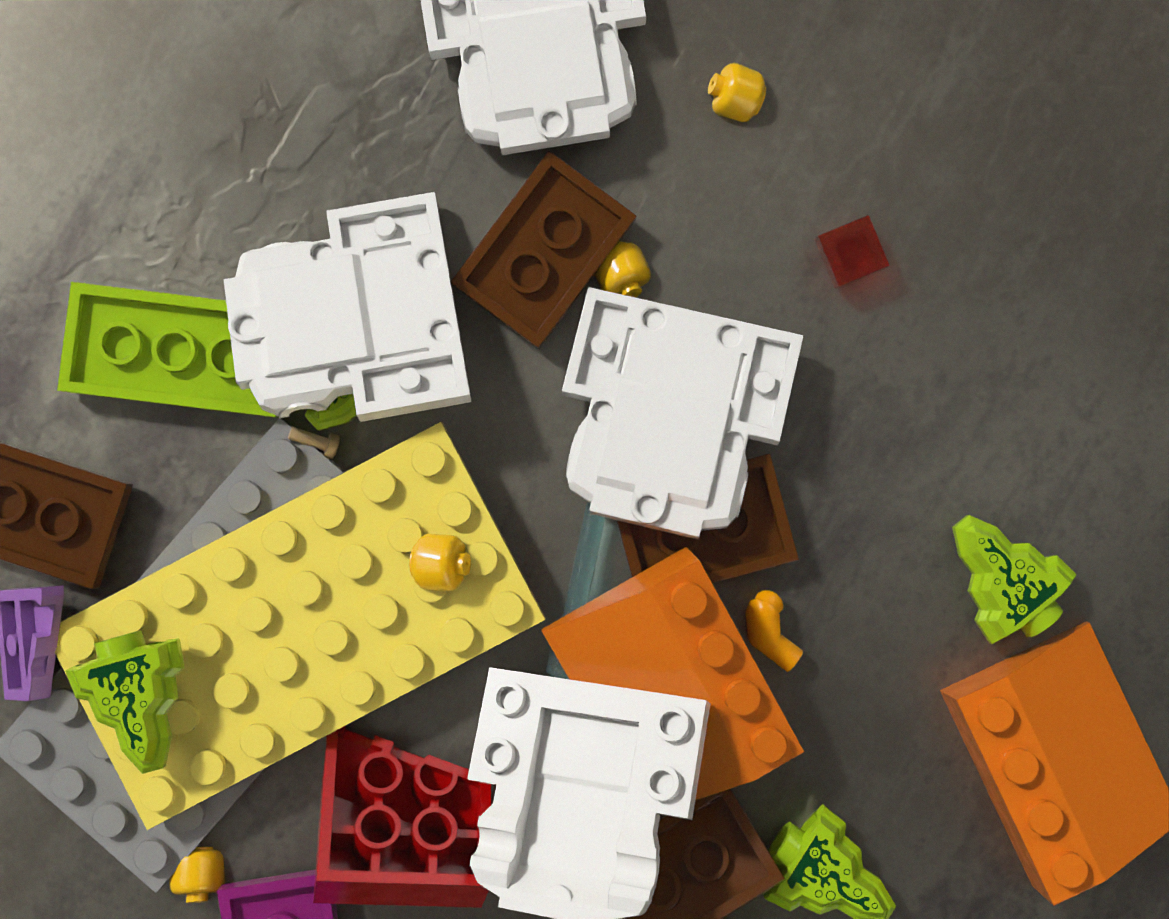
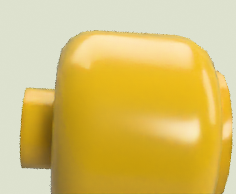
[708,63,766,122]
[595,242,651,298]
[409,534,471,591]
[169,847,225,903]

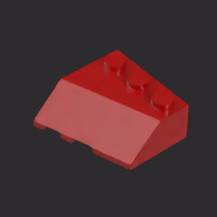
[313,725,491,908]

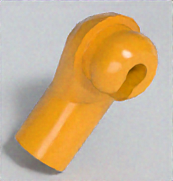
[745,590,803,672]

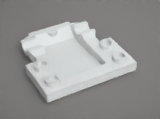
[421,0,646,155]
[223,192,472,422]
[562,287,804,540]
[467,667,711,919]

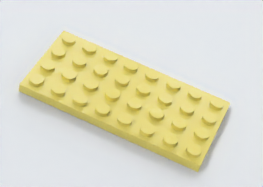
[55,422,546,830]

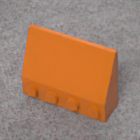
[541,547,804,800]
[940,621,1169,906]

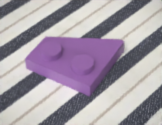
[0,586,64,701]

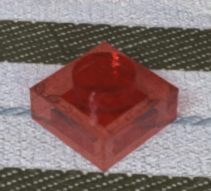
[814,215,890,289]

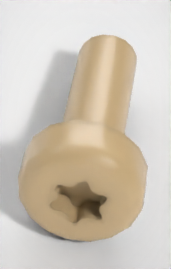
[288,426,340,459]

